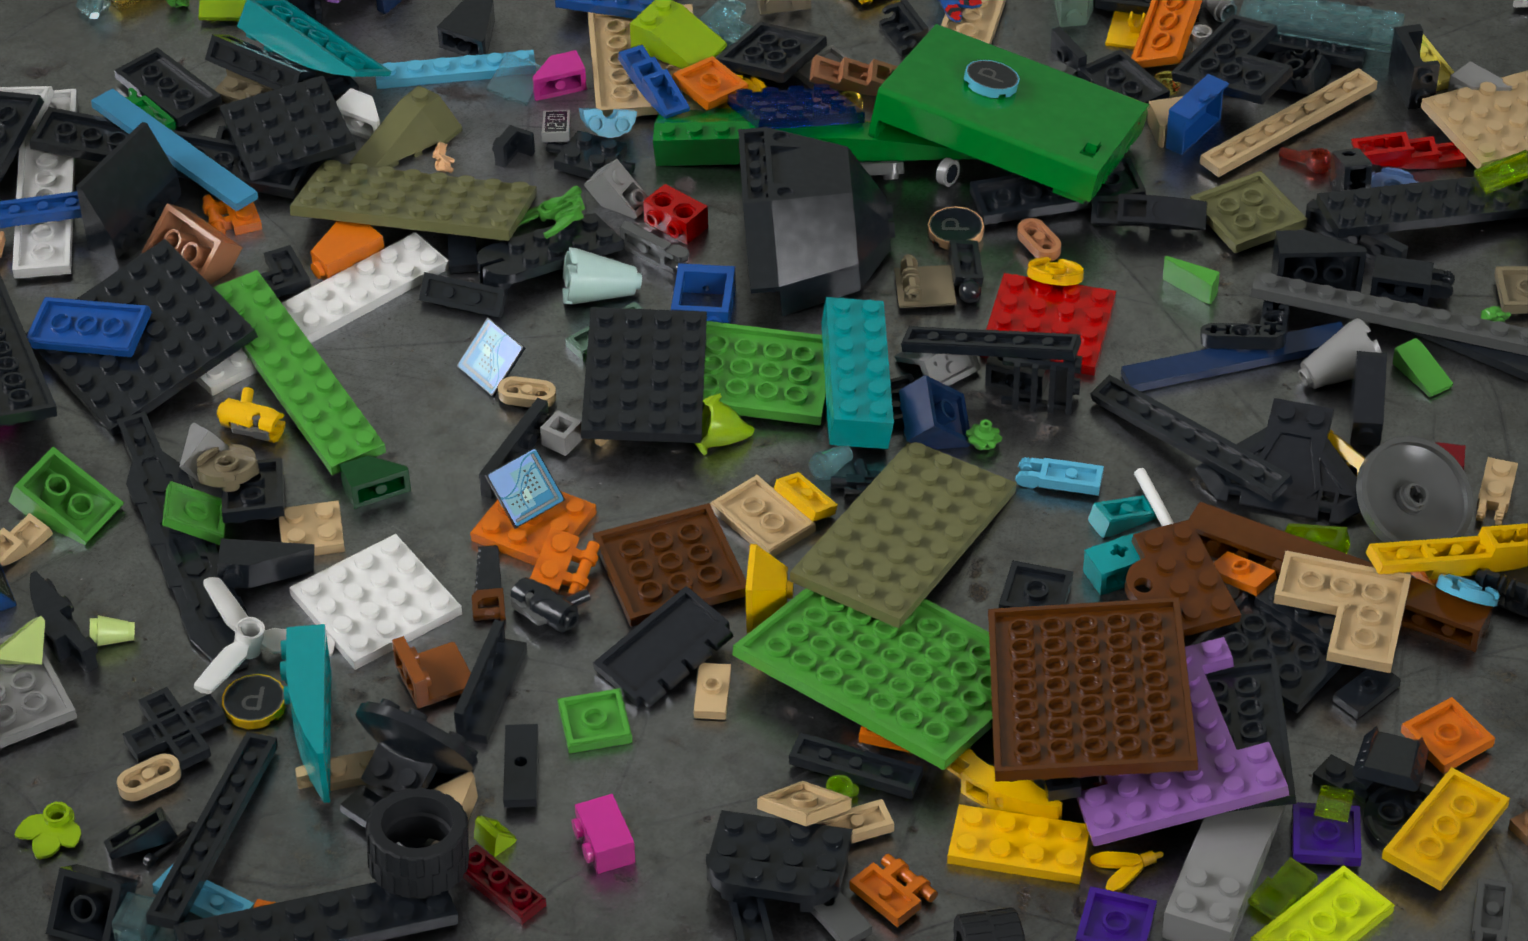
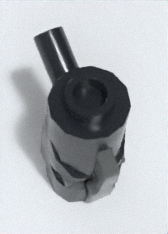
[510,577,591,633]

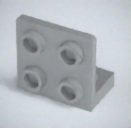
[895,352,981,386]

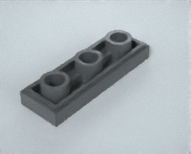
[811,891,872,941]

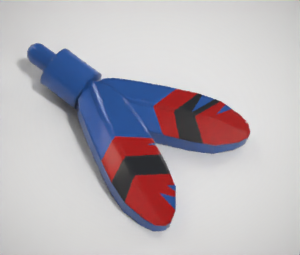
[937,0,982,23]

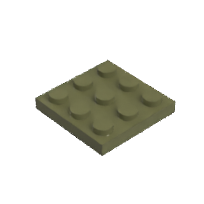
[1190,171,1307,253]

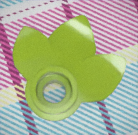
[14,802,81,859]

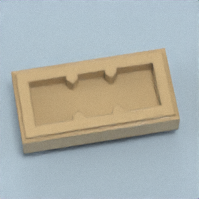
[694,663,731,720]

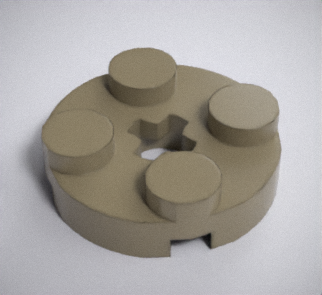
[197,444,259,492]

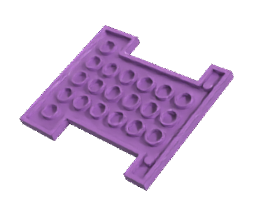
[1077,637,1289,847]

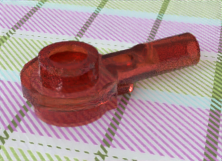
[1279,147,1331,173]

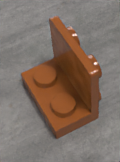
[392,636,471,709]

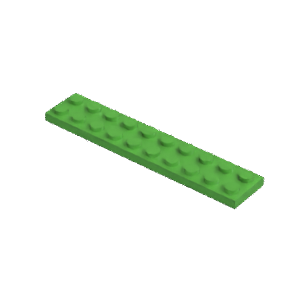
[213,270,386,475]

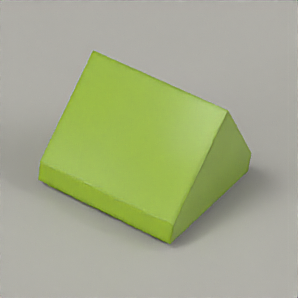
[474,816,517,857]

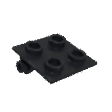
[1475,566,1528,618]

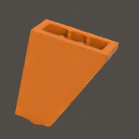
[311,221,384,281]

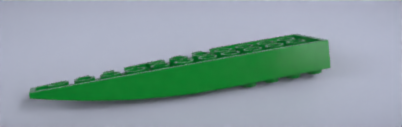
[653,107,977,166]

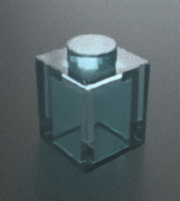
[111,892,160,941]

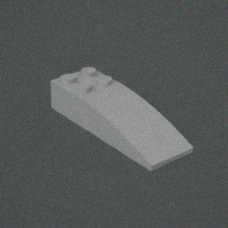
[1162,805,1285,941]

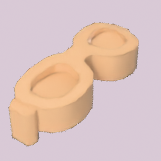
[432,142,455,173]

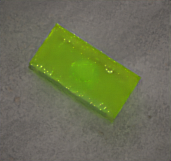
[1474,150,1528,194]

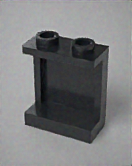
[1388,24,1440,110]

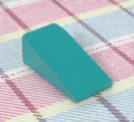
[1088,495,1157,538]

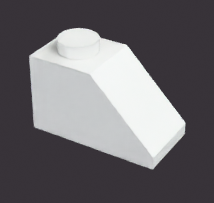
[336,88,380,140]

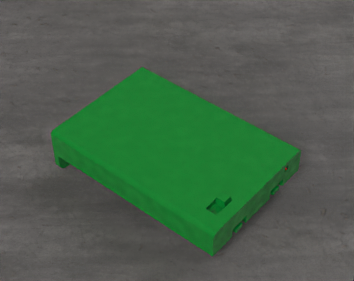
[868,24,1150,204]

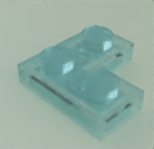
[699,0,753,45]

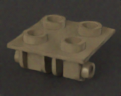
[894,254,956,308]

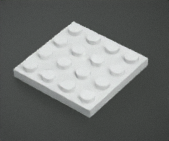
[289,534,462,670]

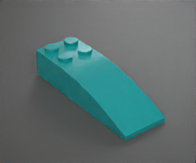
[237,0,391,77]
[280,624,332,803]

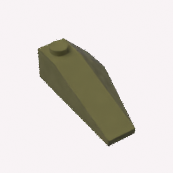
[349,85,463,168]

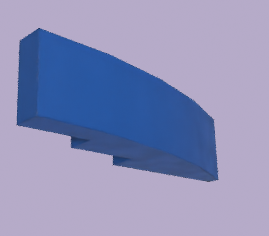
[618,44,690,119]

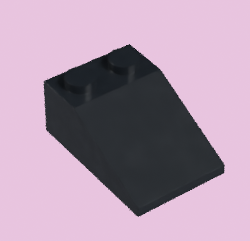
[1271,230,1367,293]

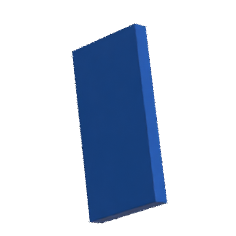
[27,297,152,357]

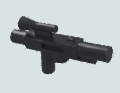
[831,459,881,498]

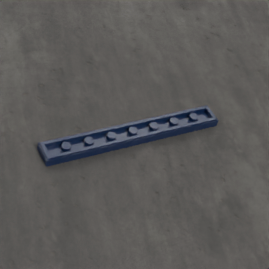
[1121,321,1344,391]

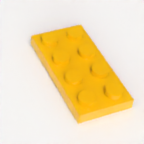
[1382,767,1510,891]
[947,804,1089,885]

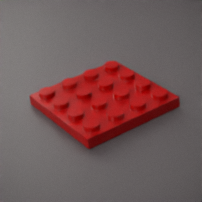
[980,273,1116,376]

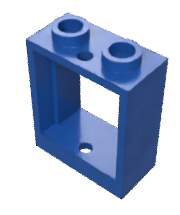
[671,263,736,324]

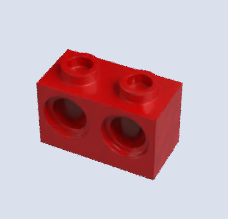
[643,184,709,244]

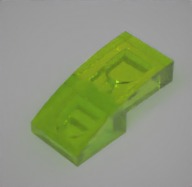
[1314,784,1355,822]
[1248,857,1318,920]

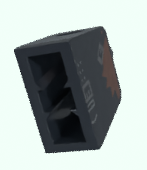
[1330,148,1372,191]

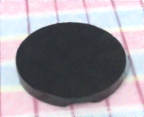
[1363,783,1436,852]

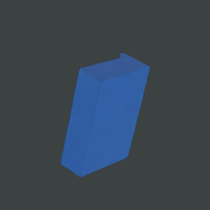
[1166,74,1229,155]

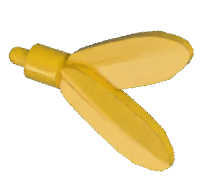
[1090,850,1164,892]

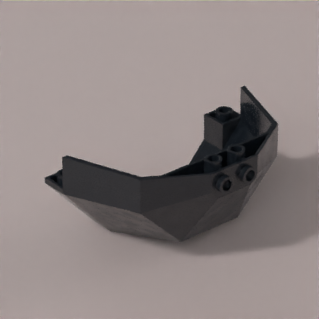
[738,127,895,317]

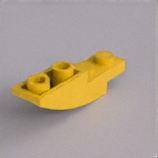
[946,748,1063,820]

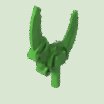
[519,186,585,239]

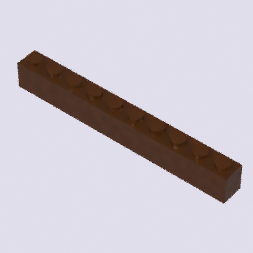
[1188,502,1493,652]

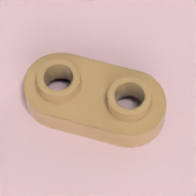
[498,376,556,408]
[117,754,181,801]

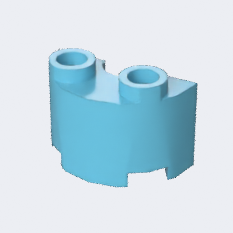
[579,108,638,138]

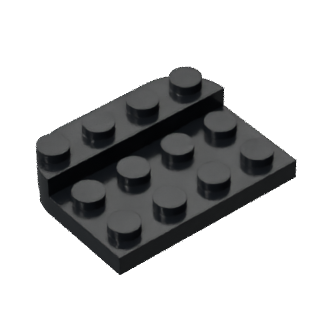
[706,810,853,912]

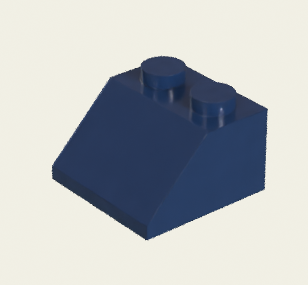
[899,375,972,450]

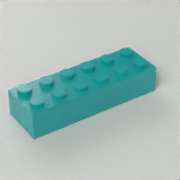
[821,297,894,449]

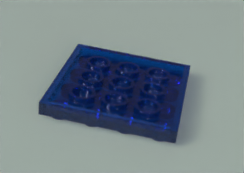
[727,84,865,129]

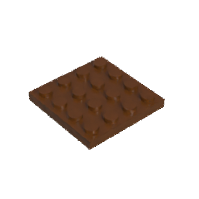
[593,503,746,627]

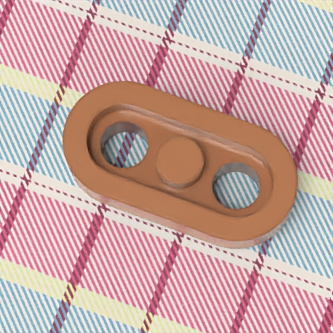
[1017,218,1061,261]

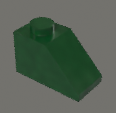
[339,456,411,509]

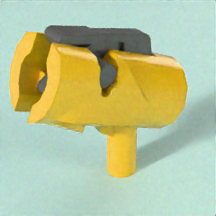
[217,387,286,443]

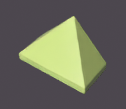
[0,616,45,665]

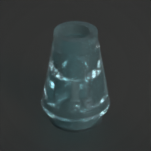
[809,446,853,480]

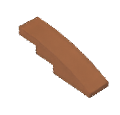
[809,55,898,96]

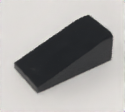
[104,807,179,859]

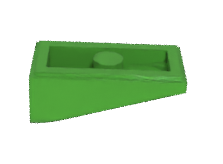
[1163,256,1220,305]
[1392,338,1453,397]

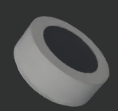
[936,158,960,187]

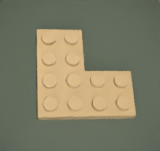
[1273,551,1411,673]

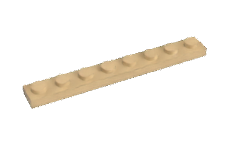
[1200,68,1378,177]

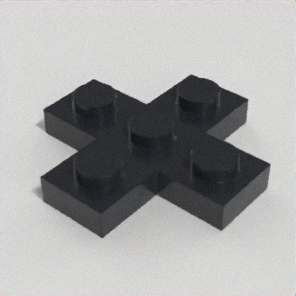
[123,687,226,770]

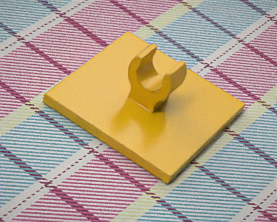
[1105,11,1146,49]

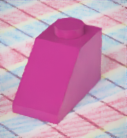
[532,50,587,101]

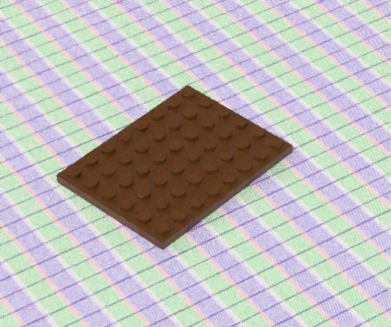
[988,597,1198,782]

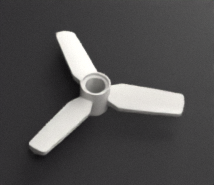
[194,577,335,694]

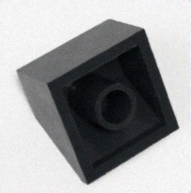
[45,864,138,941]

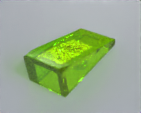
[1285,523,1350,554]

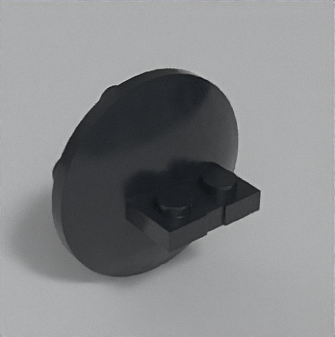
[355,698,478,792]

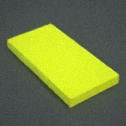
[1251,865,1395,941]

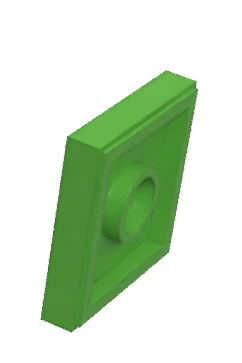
[162,481,225,545]
[557,688,633,754]

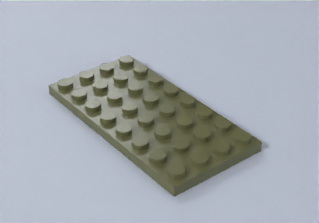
[290,160,537,241]
[789,442,1017,628]

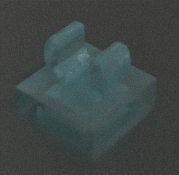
[76,0,111,19]

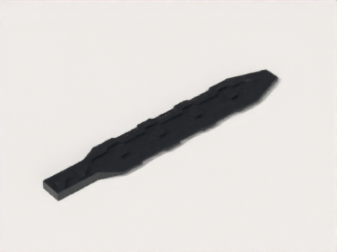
[117,411,249,671]

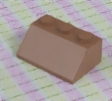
[142,203,243,285]

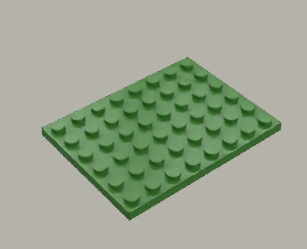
[732,588,993,770]

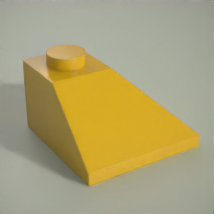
[745,544,794,633]

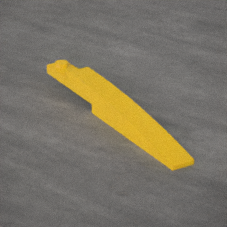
[1366,523,1528,580]

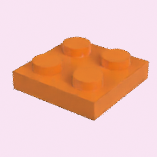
[672,56,748,111]
[1401,697,1495,774]

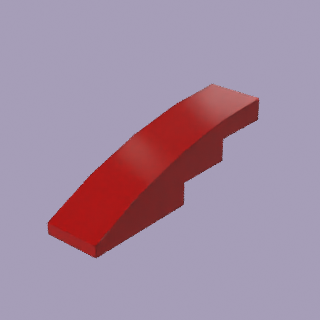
[1351,131,1467,169]

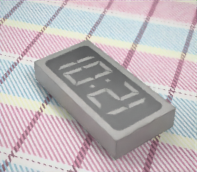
[542,110,571,142]

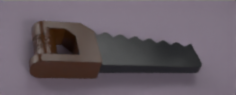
[472,545,506,621]

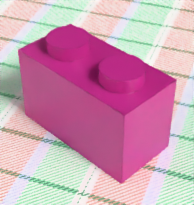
[571,794,636,874]

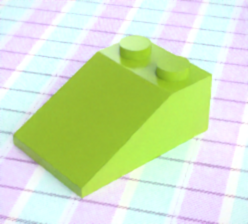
[630,0,727,69]

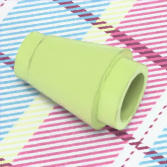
[89,615,135,647]

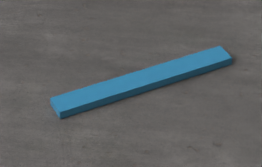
[91,88,258,212]

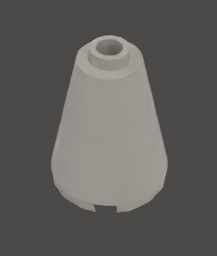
[1298,318,1382,389]

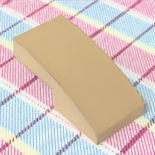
[0,513,53,566]

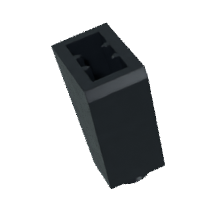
[437,0,495,56]
[1350,351,1387,446]

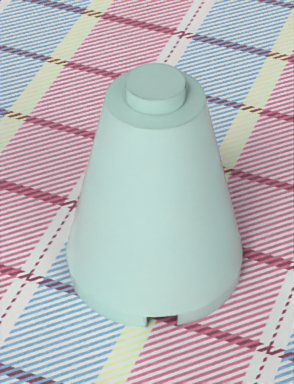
[562,247,642,305]

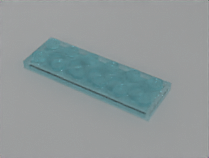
[1239,0,1405,53]

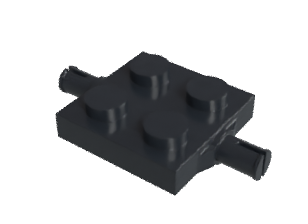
[546,131,635,179]

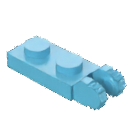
[1015,457,1104,496]

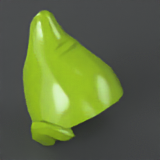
[694,393,754,456]

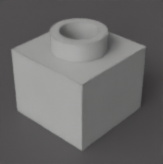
[540,410,582,456]

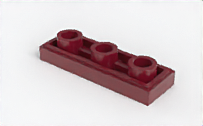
[463,844,547,925]

